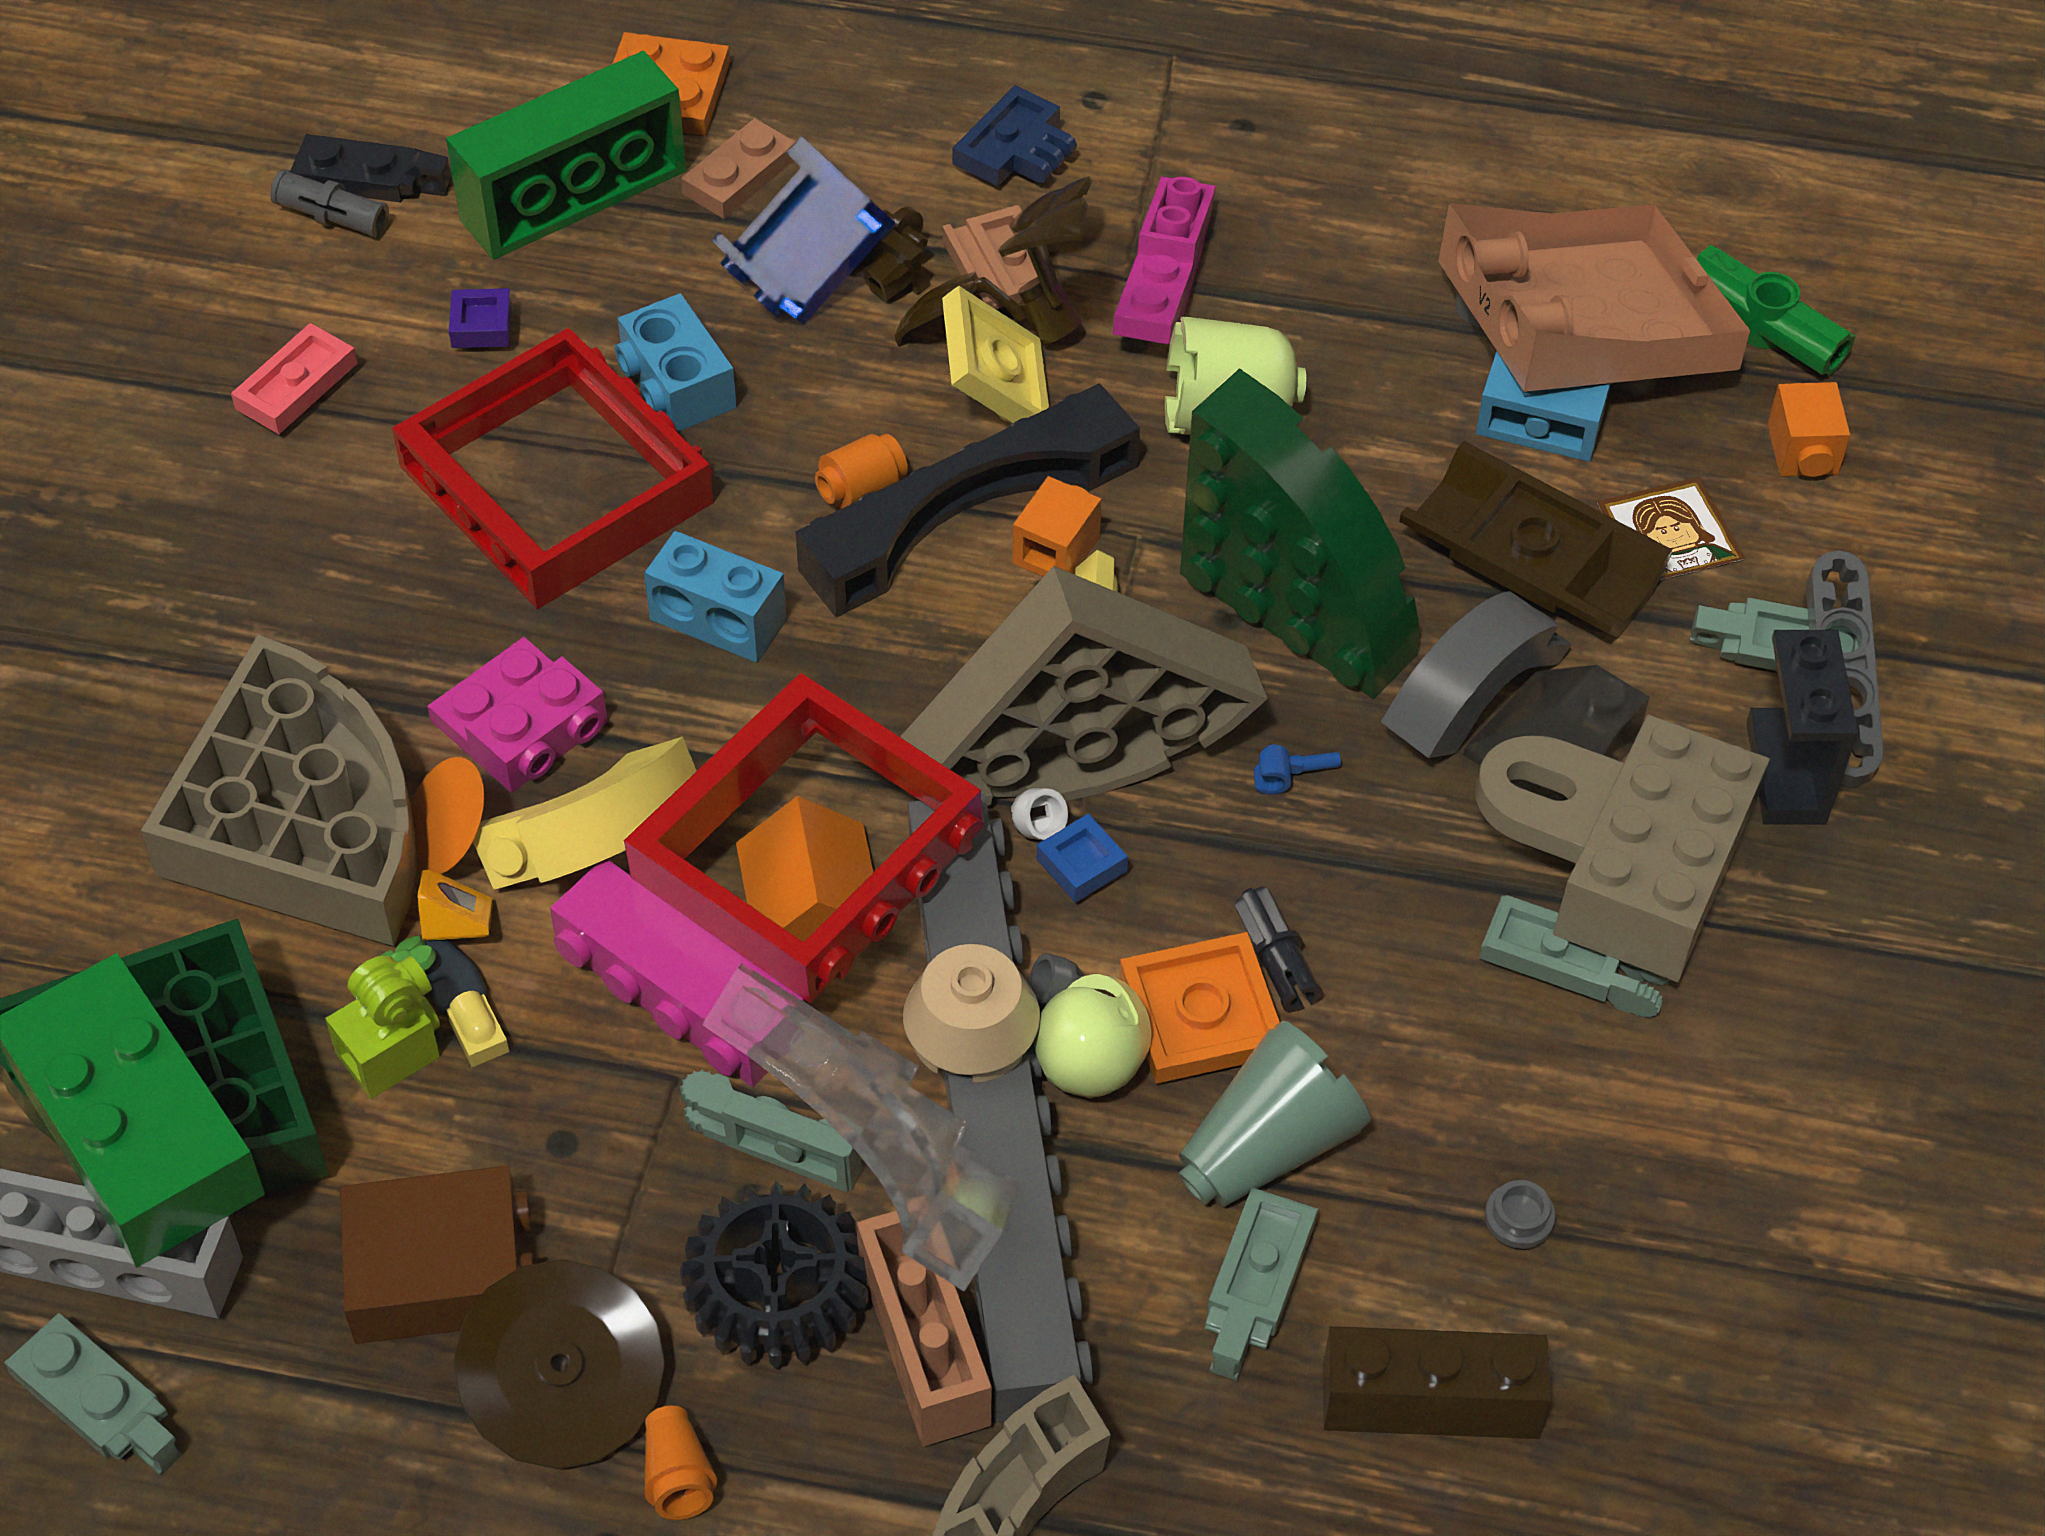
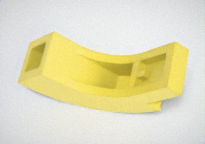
[473,737,697,890]

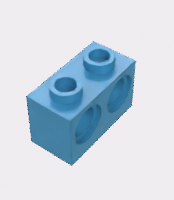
[614,293,737,432]
[644,531,787,663]

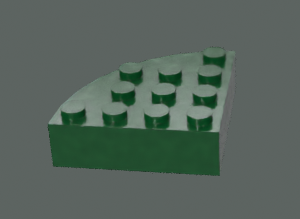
[1180,368,1419,699]
[0,918,329,1191]

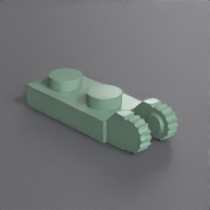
[1479,895,1670,1018]
[680,1069,862,1193]

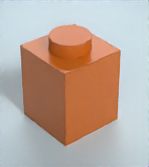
[1767,382,1850,477]
[1012,476,1102,577]

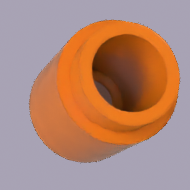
[815,434,908,509]

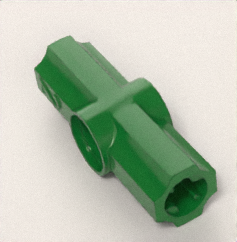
[1696,245,1856,377]

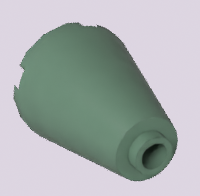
[1178,1021,1371,1207]

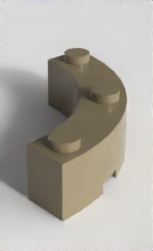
[932,1374,1111,1536]

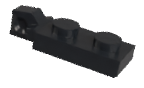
[290,134,452,203]

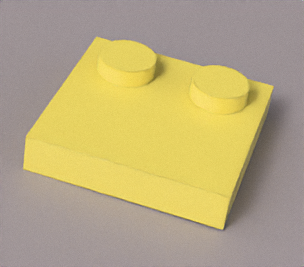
[942,286,1049,423]

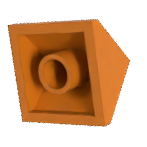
[736,796,873,942]

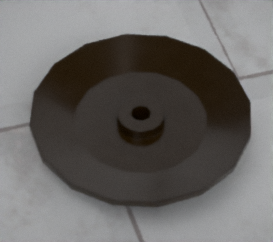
[453,1259,665,1469]

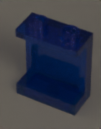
[712,136,896,325]

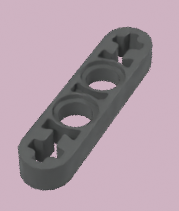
[1806,550,1883,788]

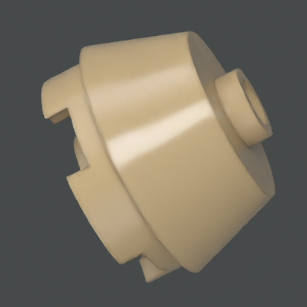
[903,944,1040,1083]

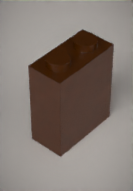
[340,1165,534,1344]

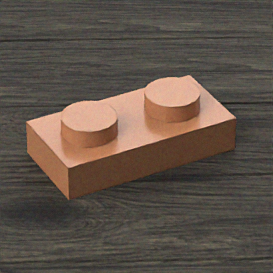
[681,118,797,219]

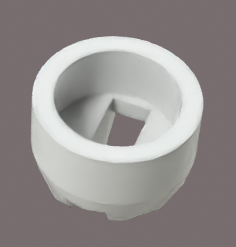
[1011,788,1068,840]

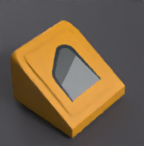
[418,870,493,940]

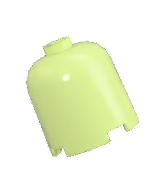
[1164,317,1306,435]

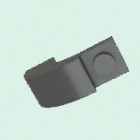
[1381,591,1571,758]

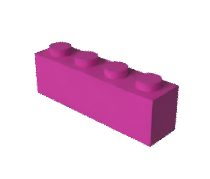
[550,859,806,1087]

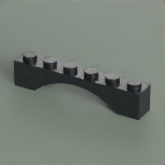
[795,383,1140,618]

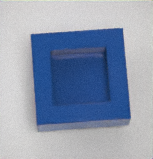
[1036,813,1128,903]

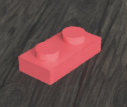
[231,323,358,434]

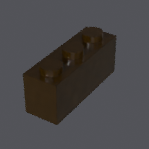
[1323,1326,1551,1439]

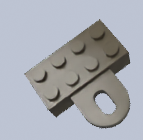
[1475,714,1770,982]

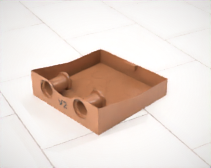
[1438,203,1750,392]

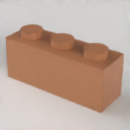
[856,1203,992,1447]

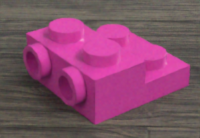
[427,637,608,793]

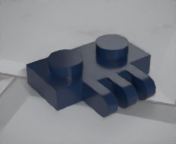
[952,85,1077,186]

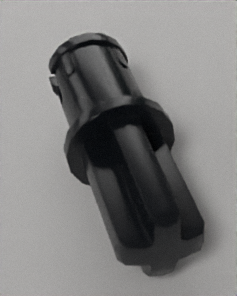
[1235,886,1322,1012]

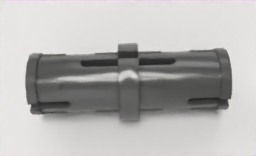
[270,169,389,238]

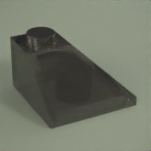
[1463,665,1650,801]

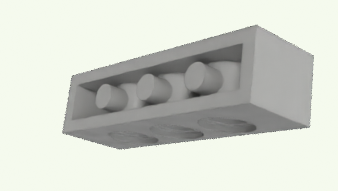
[0,1168,243,1319]

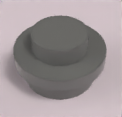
[1485,1180,1555,1249]

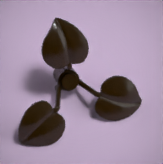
[895,176,1093,347]

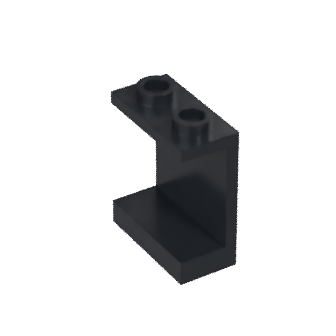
[1746,630,1858,825]

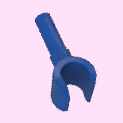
[1254,744,1341,795]

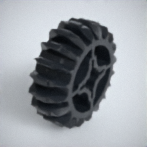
[680,1180,868,1370]

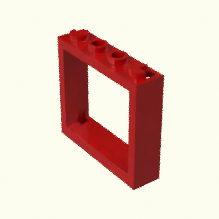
[392,327,714,610]
[624,673,984,1003]

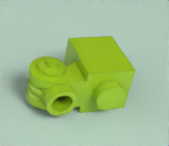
[325,955,440,1099]

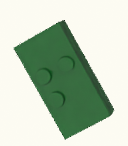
[446,50,686,260]
[0,953,265,1268]

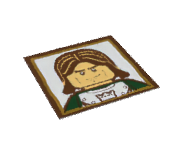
[1597,477,1745,580]

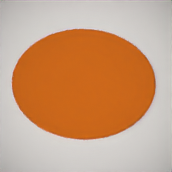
[411,757,484,874]

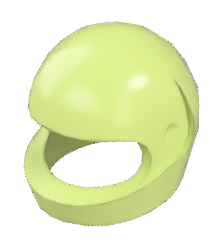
[1034,974,1152,1098]

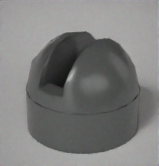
[1028,953,1082,1007]

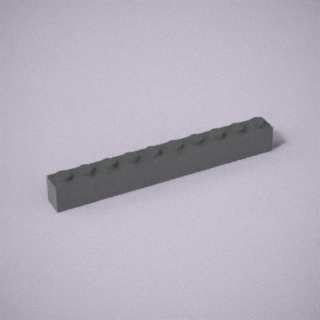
[908,794,1093,1423]

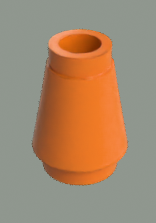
[644,1405,717,1520]

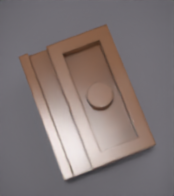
[942,205,1061,312]

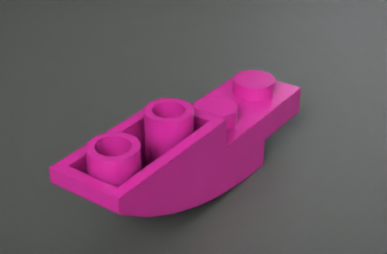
[1113,176,1216,345]

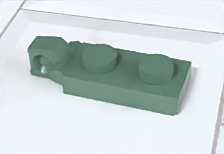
[1690,598,1858,685]
[1205,1188,1318,1381]
[4,1313,182,1476]

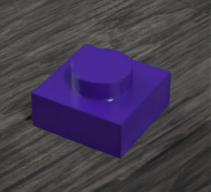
[449,288,512,348]

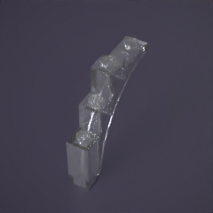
[702,963,1019,1291]

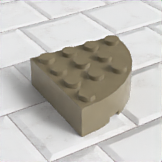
[900,566,1268,805]
[141,634,418,946]

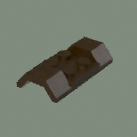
[1399,441,1673,638]

